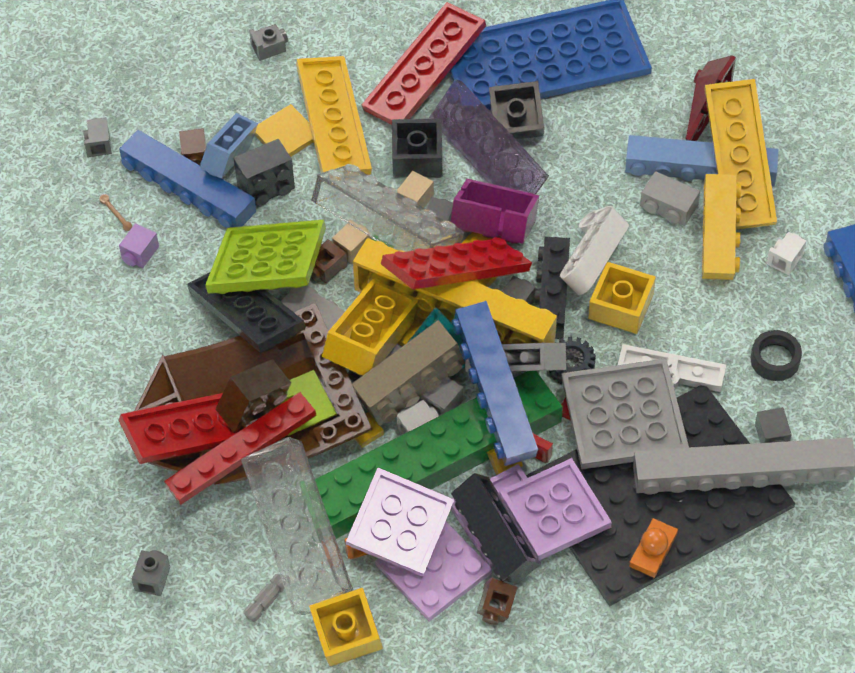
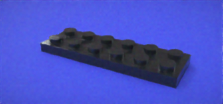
[187,272,306,353]

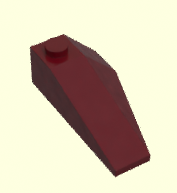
[686,55,736,141]

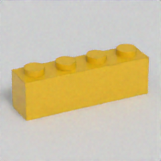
[702,174,741,280]

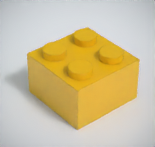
[588,262,656,334]
[309,587,383,666]

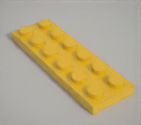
[296,56,372,178]
[705,79,777,230]

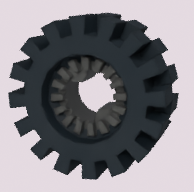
[548,337,596,385]

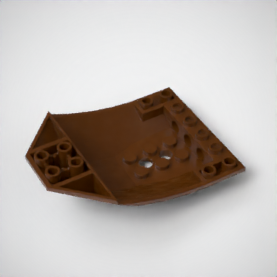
[134,302,372,485]

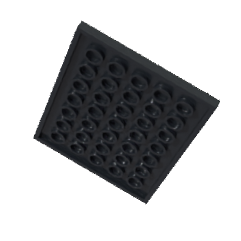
[526,385,795,606]

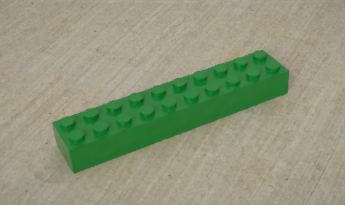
[301,371,563,542]

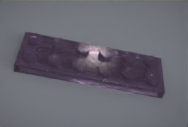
[429,80,549,194]

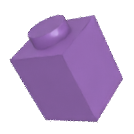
[119,223,159,268]

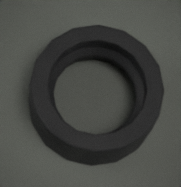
[750,330,802,381]

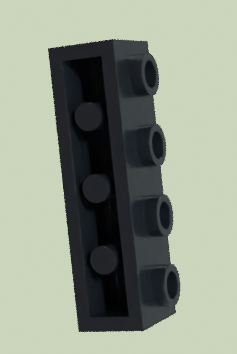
[535,236,570,339]
[451,473,541,584]

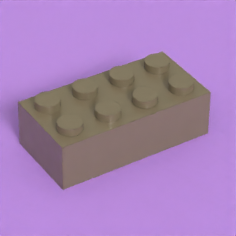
[352,320,465,426]

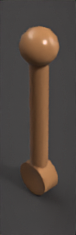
[99,194,132,231]

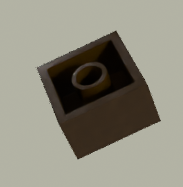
[216,359,291,433]

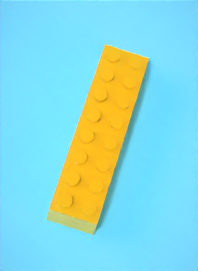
[353,238,557,344]

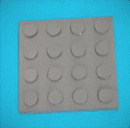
[562,358,689,469]

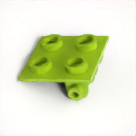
[281,370,337,436]

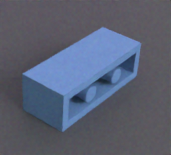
[200,113,258,179]

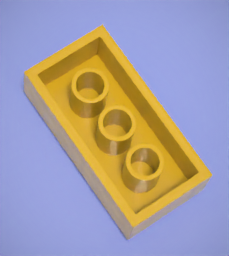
[322,279,419,375]

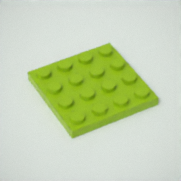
[206,219,326,294]

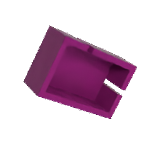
[450,178,540,244]

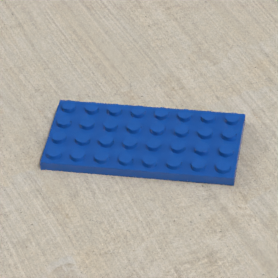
[449,0,652,116]

